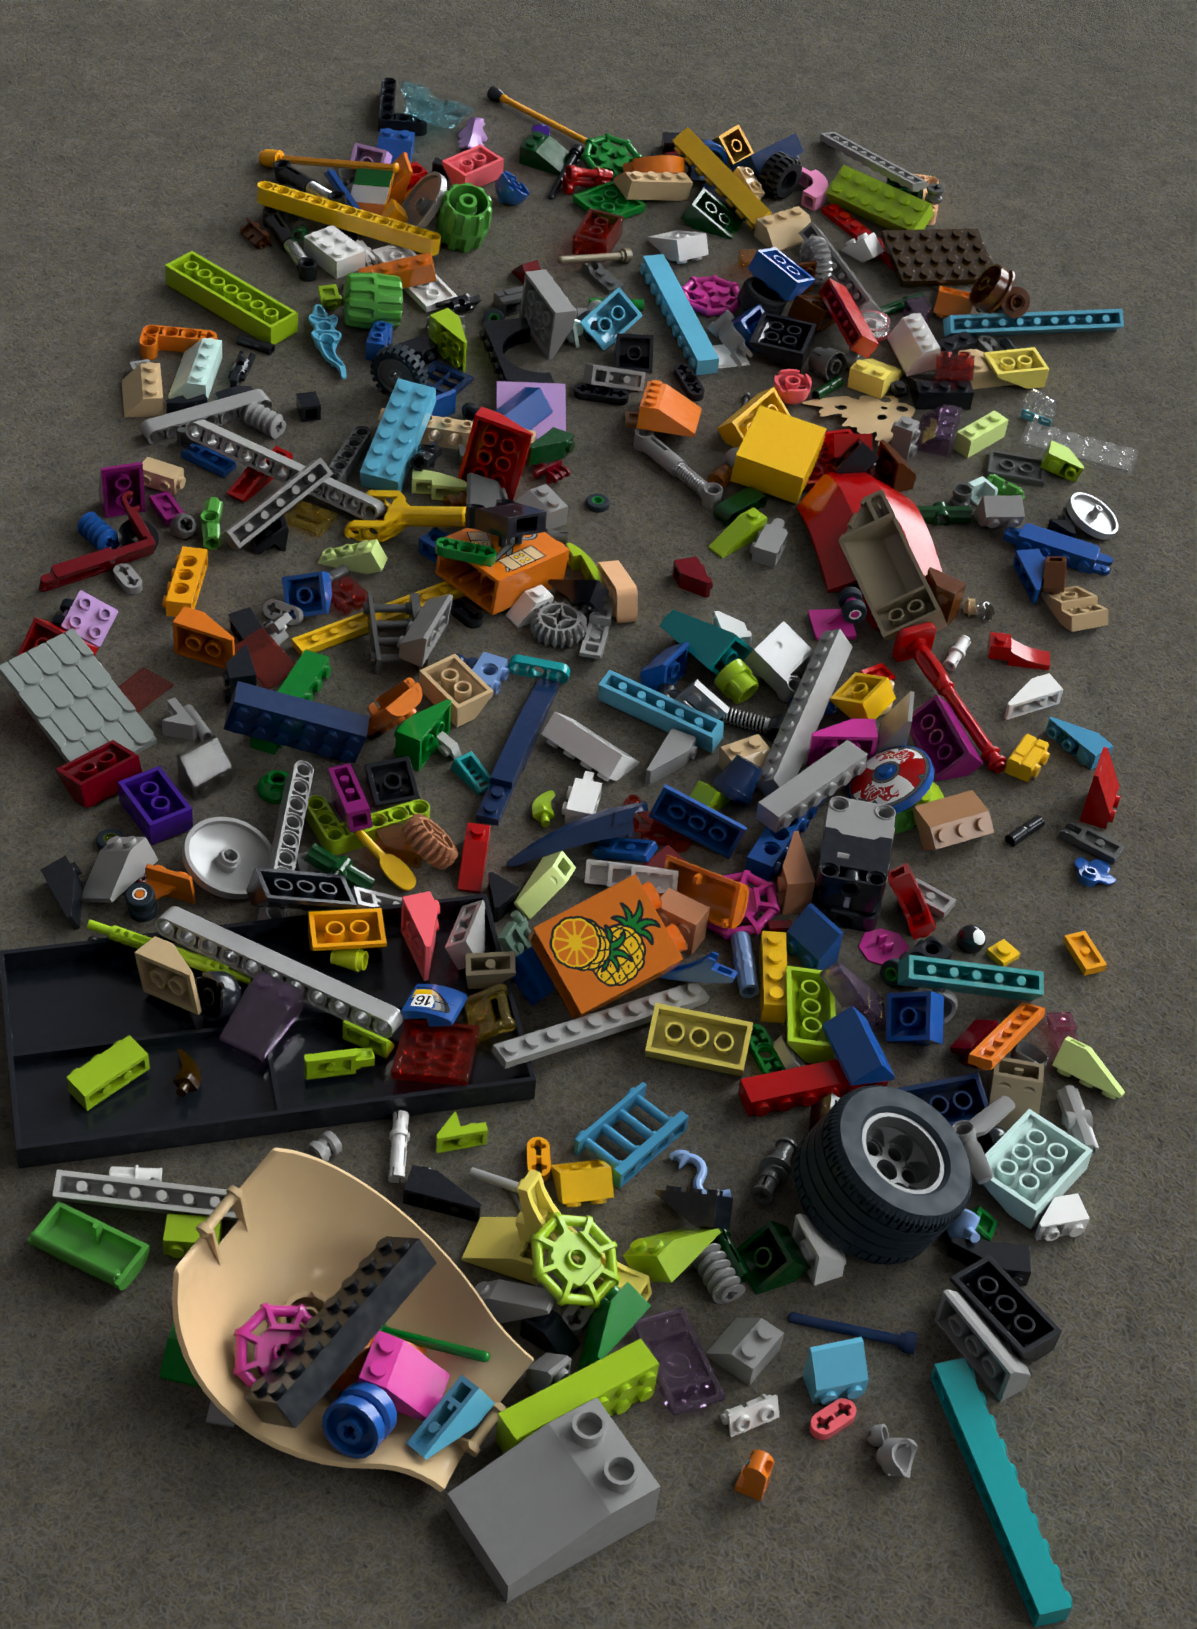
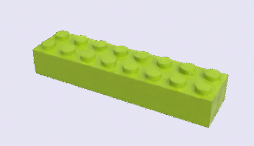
[165,251,298,344]

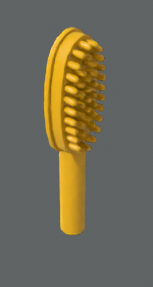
[354,830,417,891]

